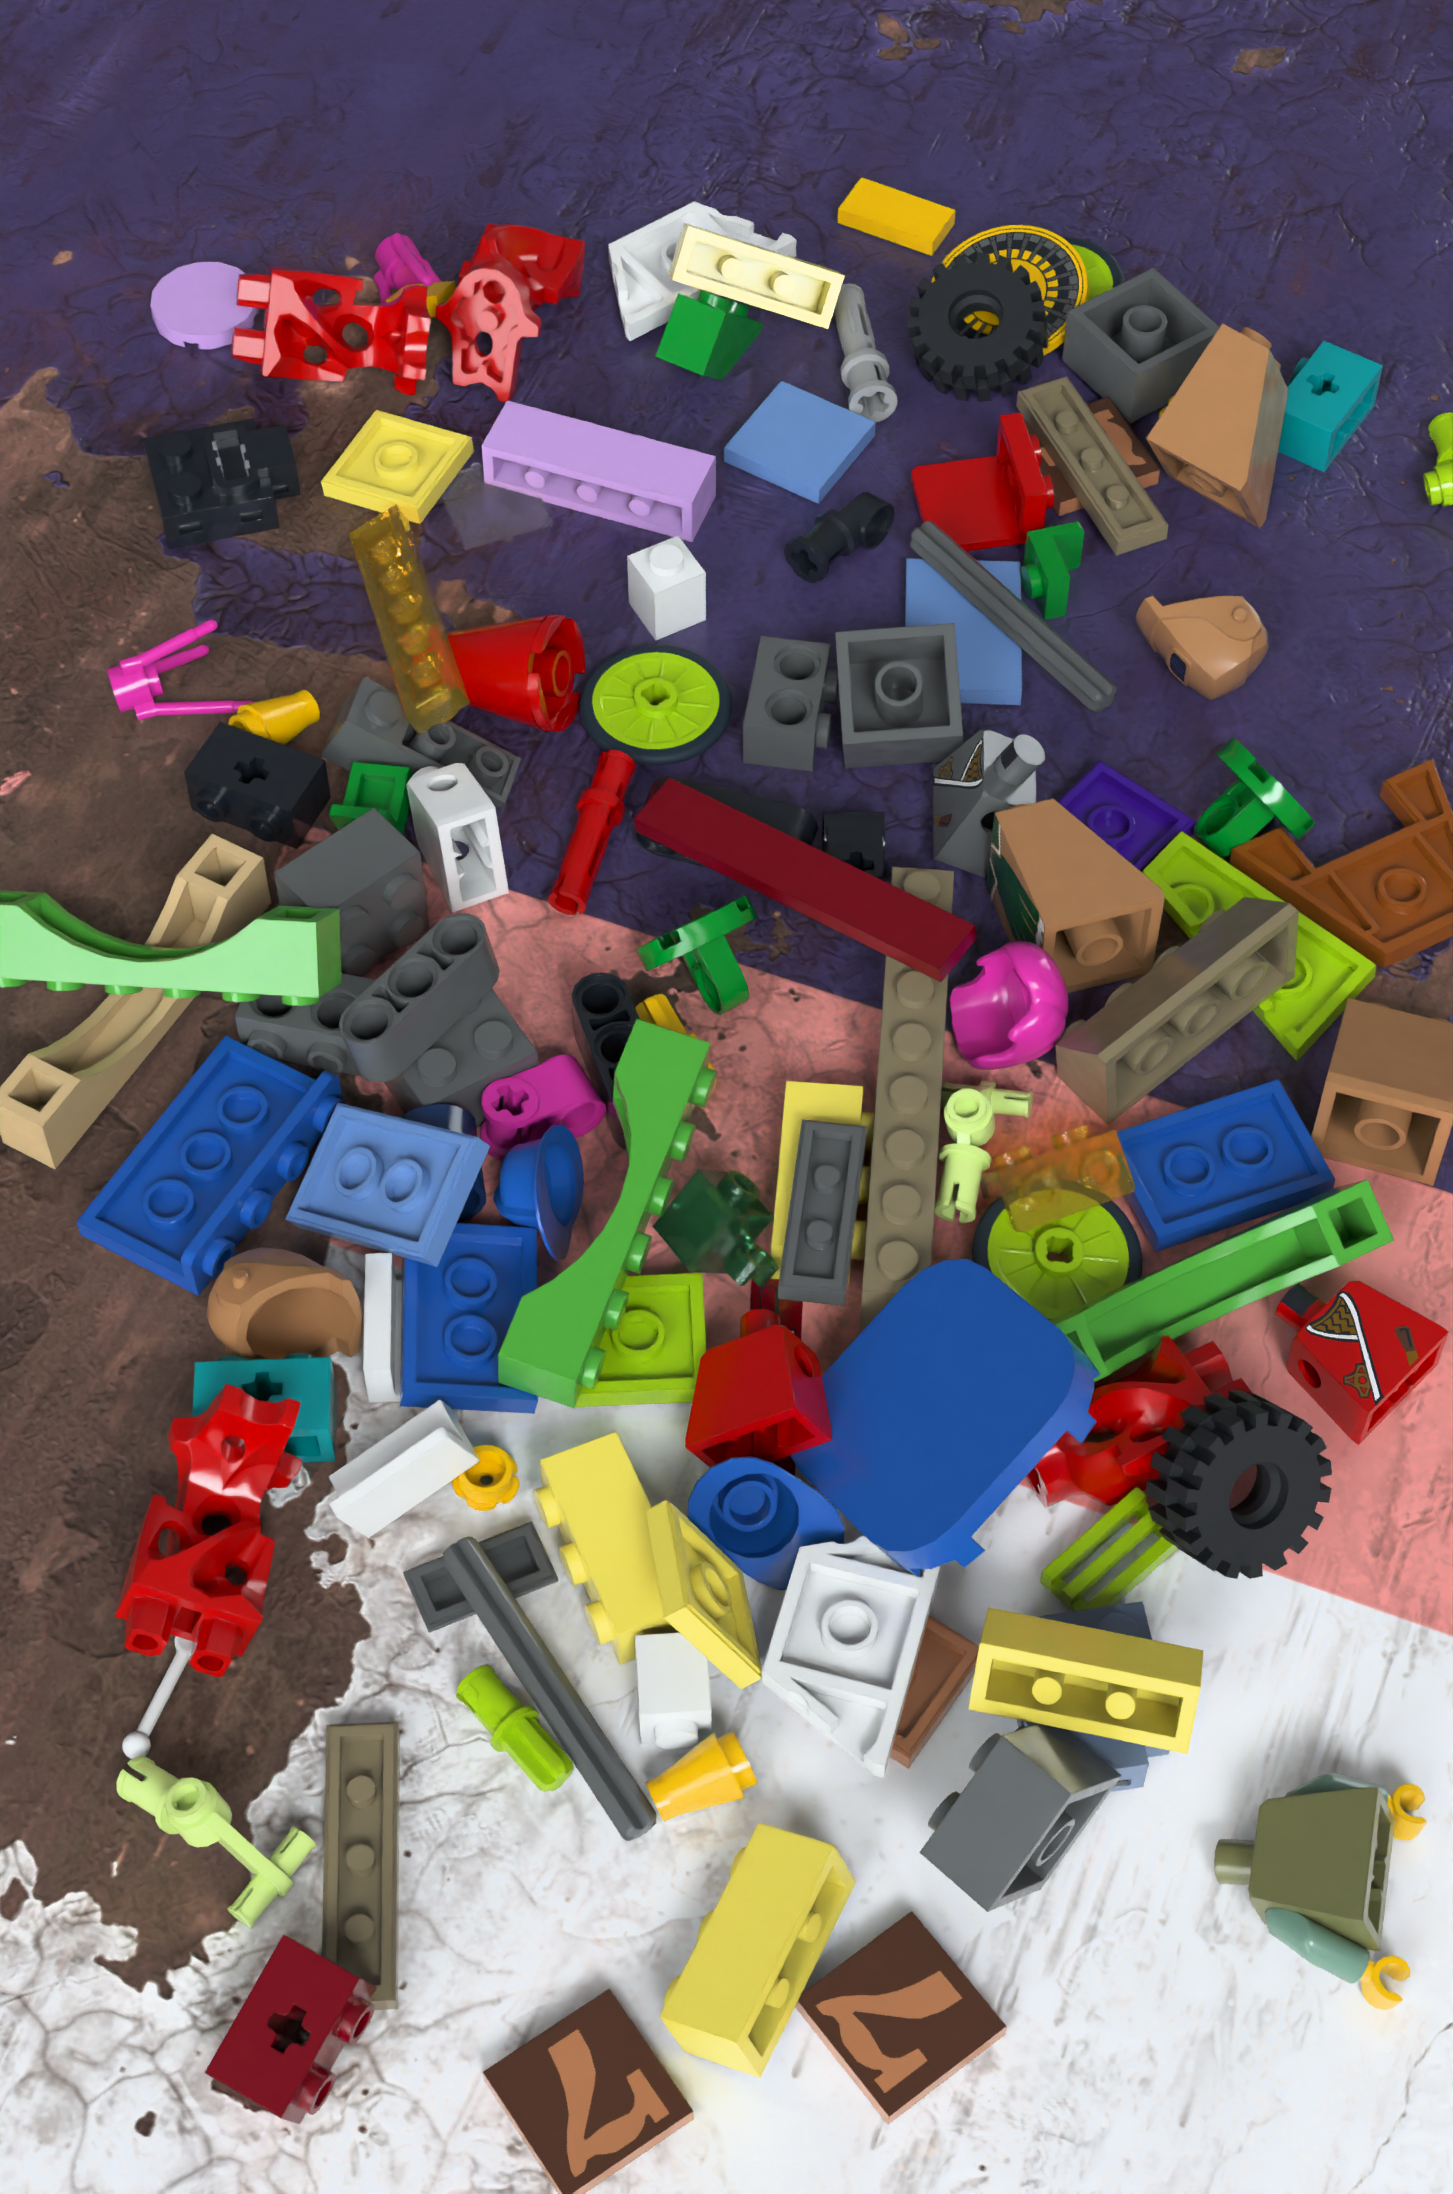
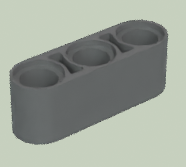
[339,913,500,1082]

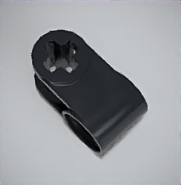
[822,812,885,879]

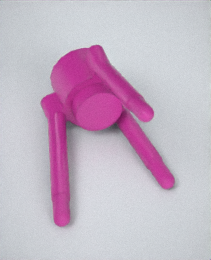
[373,233,442,303]
[106,619,255,721]

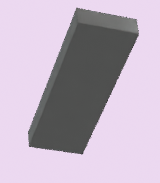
[778,1120,867,1306]

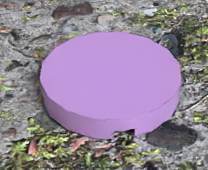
[150,262,259,349]

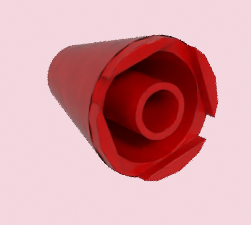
[416,613,586,732]

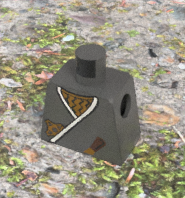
[933,729,1045,878]

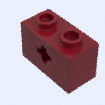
[204,1934,377,2124]

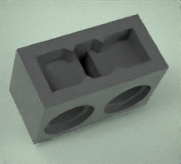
[743,636,839,772]
[235,973,376,1076]

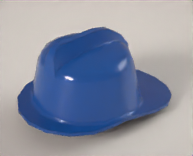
[493,1124,584,1261]
[688,1456,844,1590]

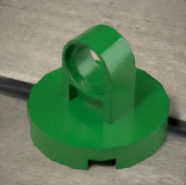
[1195,737,1316,857]
[636,895,758,1015]

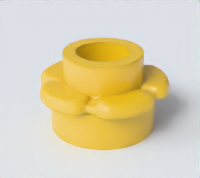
[452,1445,520,1511]

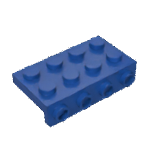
[76,1035,345,1296]

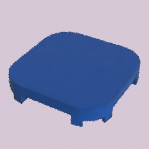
[790,1259,1101,1576]

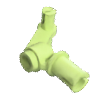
[934,1080,1033,1223]
[117,1756,317,1929]

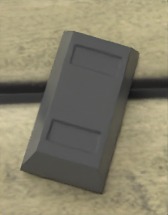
[403,1521,558,1633]

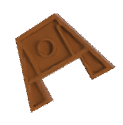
[1229,759,1453,969]

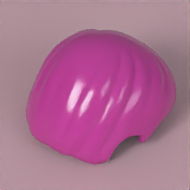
[950,941,1068,1070]

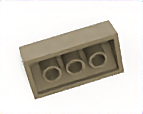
[1055,897,1299,1125]

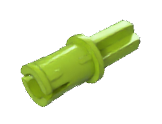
[455,1664,574,1792]

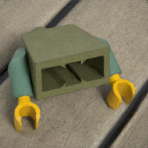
[1214,1772,1427,2010]

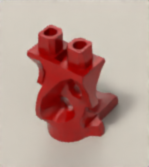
[435,223,586,403]
[231,265,431,396]
[1026,1335,1253,1508]
[115,1384,302,1678]

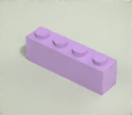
[481,400,716,542]

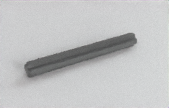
[910,521,1117,713]
[443,1536,657,1841]

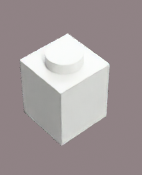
[627,536,706,640]
[635,1633,712,1750]

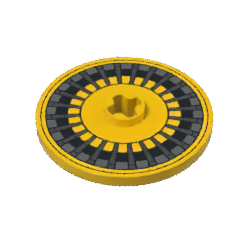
[931,225,1089,356]

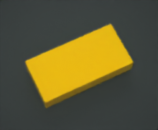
[838,177,955,256]

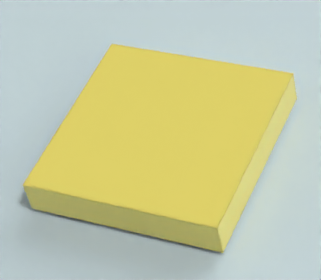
[321,410,474,524]
[645,1500,762,1689]

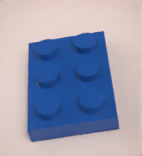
[1102,1079,1336,1252]
[400,1223,538,1414]

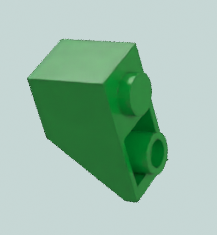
[655,289,764,380]

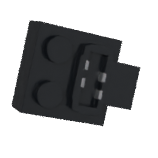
[144,418,300,549]

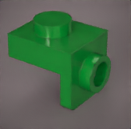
[1021,522,1084,620]
[329,762,414,835]

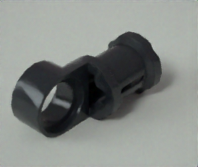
[784,492,895,583]

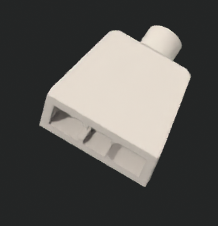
[406,763,509,913]

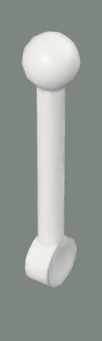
[122,1636,194,1759]

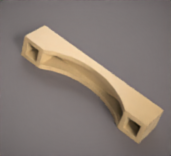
[0,834,271,1169]

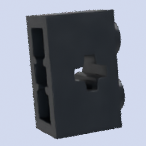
[184,722,331,849]

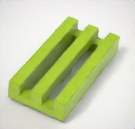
[1040,1487,1178,1611]

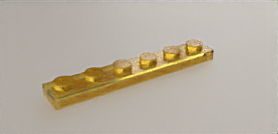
[349,504,470,734]

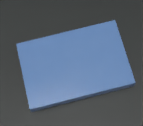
[905,558,1022,705]
[285,1103,490,1267]

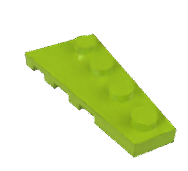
[1142,831,1376,1062]

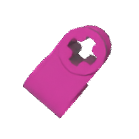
[480,1054,607,1161]

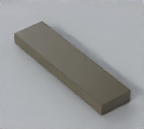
[1016,376,1169,556]
[322,1722,400,2010]

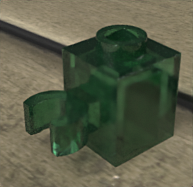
[653,1169,779,1287]

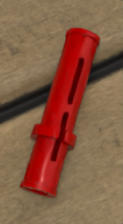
[548,750,636,915]

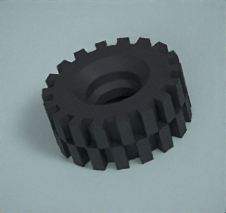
[907,253,1049,402]
[1146,1390,1332,1579]

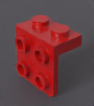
[911,412,1054,551]

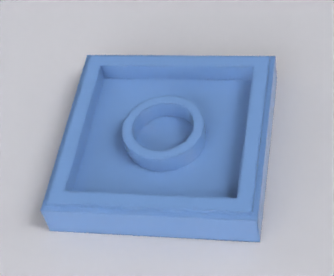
[724,381,876,504]

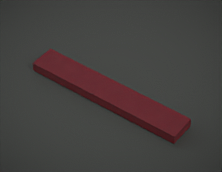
[634,778,976,982]

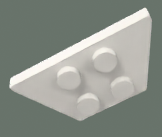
[608,202,796,341]
[762,1536,943,1778]

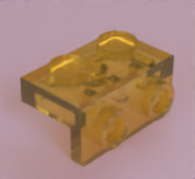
[980,1123,1135,1232]

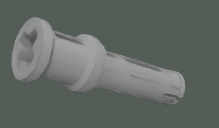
[833,283,898,422]

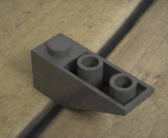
[320,676,521,808]

